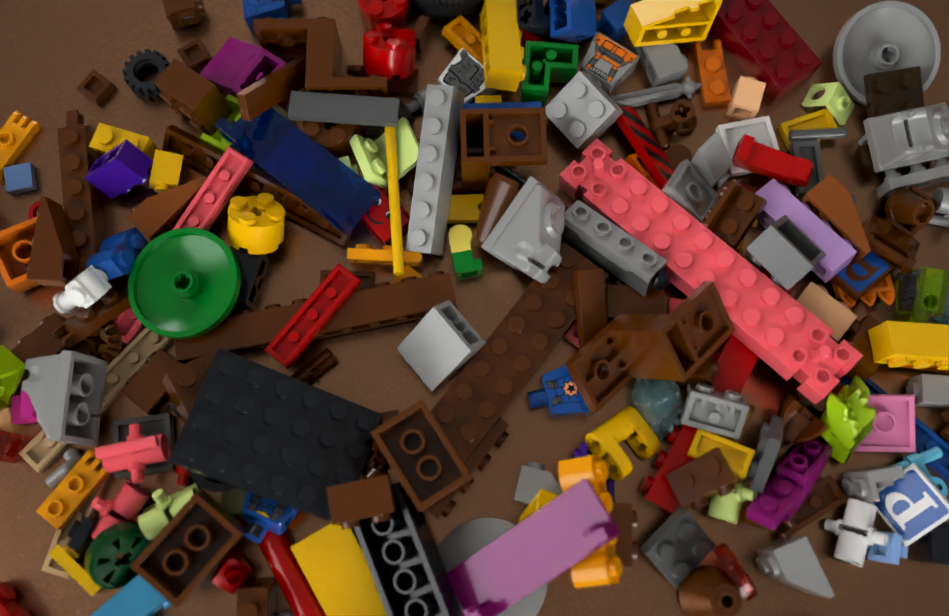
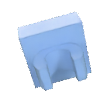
[867,531,909,565]

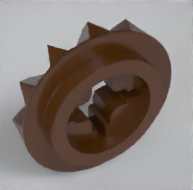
[85,320,122,361]

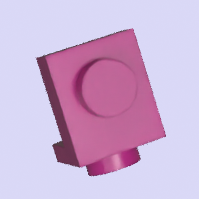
[11,388,39,425]

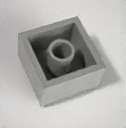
[545,71,623,150]

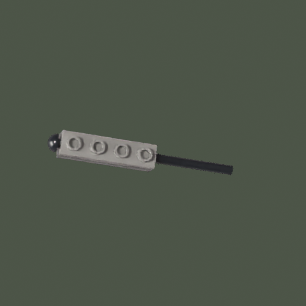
[495,166,671,297]

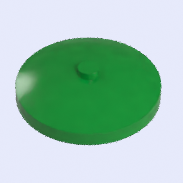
[128,228,241,340]

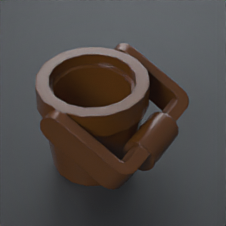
[885,186,937,236]

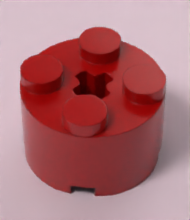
[357,0,411,30]
[363,22,416,80]

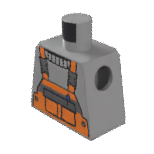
[580,31,640,96]

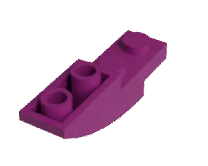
[746,439,832,531]

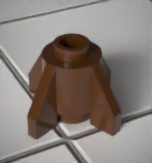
[778,394,828,445]

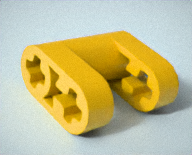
[585,406,661,481]

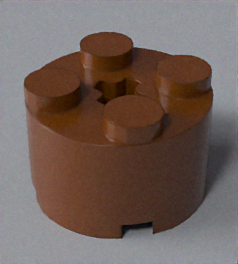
[302,121,360,160]

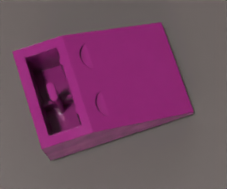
[200,37,287,98]

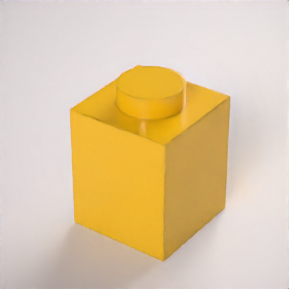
[149,149,184,193]

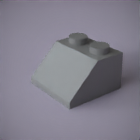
[755,536,835,598]

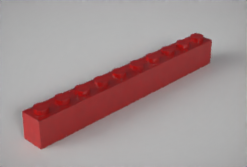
[640,265,797,516]

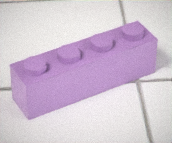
[755,178,857,283]

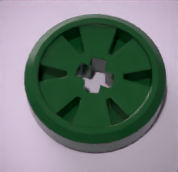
[84,522,153,589]

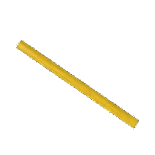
[385,127,405,276]

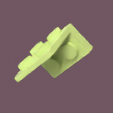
[349,117,419,190]

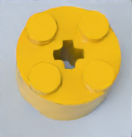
[228,193,285,255]

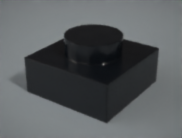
[66,516,97,551]

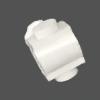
[53,265,112,315]

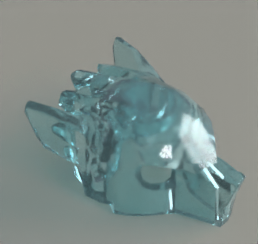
[631,378,684,444]

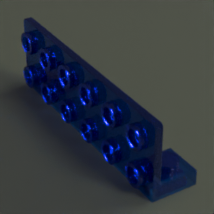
[215,107,381,236]

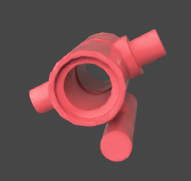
[95,424,170,483]
[89,479,150,539]

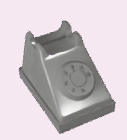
[863,102,949,173]
[481,176,565,284]
[22,351,107,446]

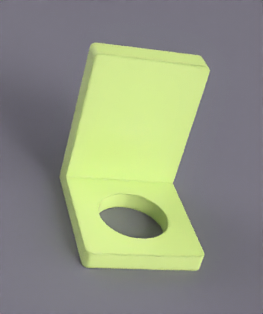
[802,82,854,125]

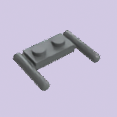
[788,127,857,204]

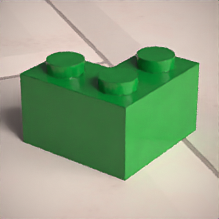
[520,40,579,105]

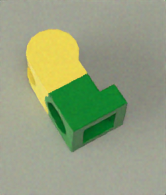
[449,224,483,280]

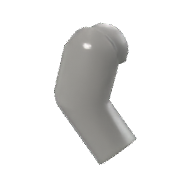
[45,447,84,489]

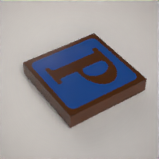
[830,248,895,302]

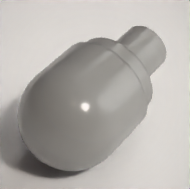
[405,87,427,115]

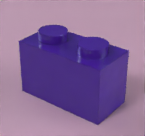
[84,139,153,199]

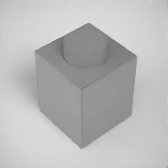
[906,374,949,408]

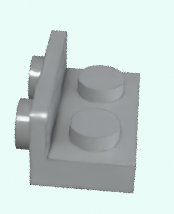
[680,382,749,440]
[842,465,905,502]

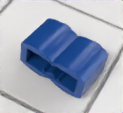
[86,227,148,280]

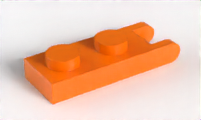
[693,39,731,107]

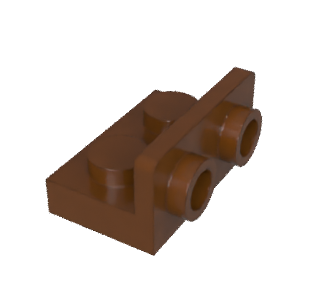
[703,179,767,250]

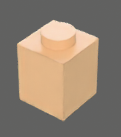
[726,76,766,120]

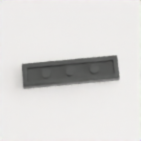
[288,91,400,128]

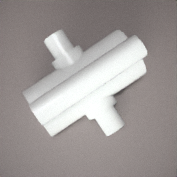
[824,499,888,568]

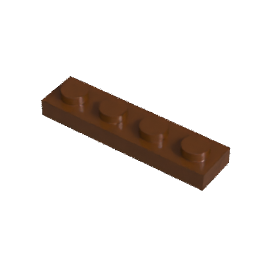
[428,418,509,519]

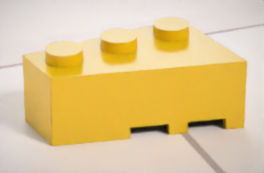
[623,0,723,47]

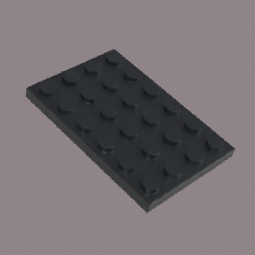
[167,347,382,526]

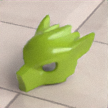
[820,376,877,465]

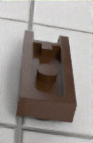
[52,287,131,348]
[779,475,847,540]

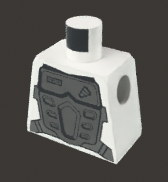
[438,48,498,104]

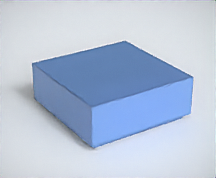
[4,162,37,195]

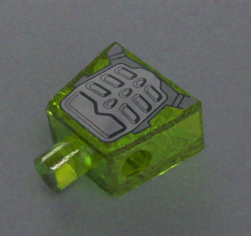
[897,267,949,323]

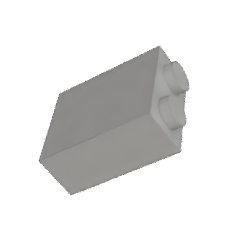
[396,300,486,391]

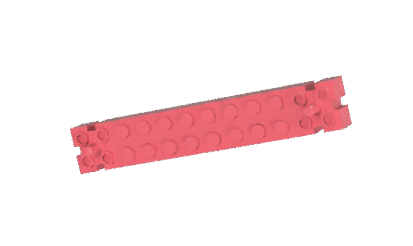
[559,138,863,405]

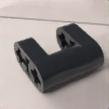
[517,0,566,44]

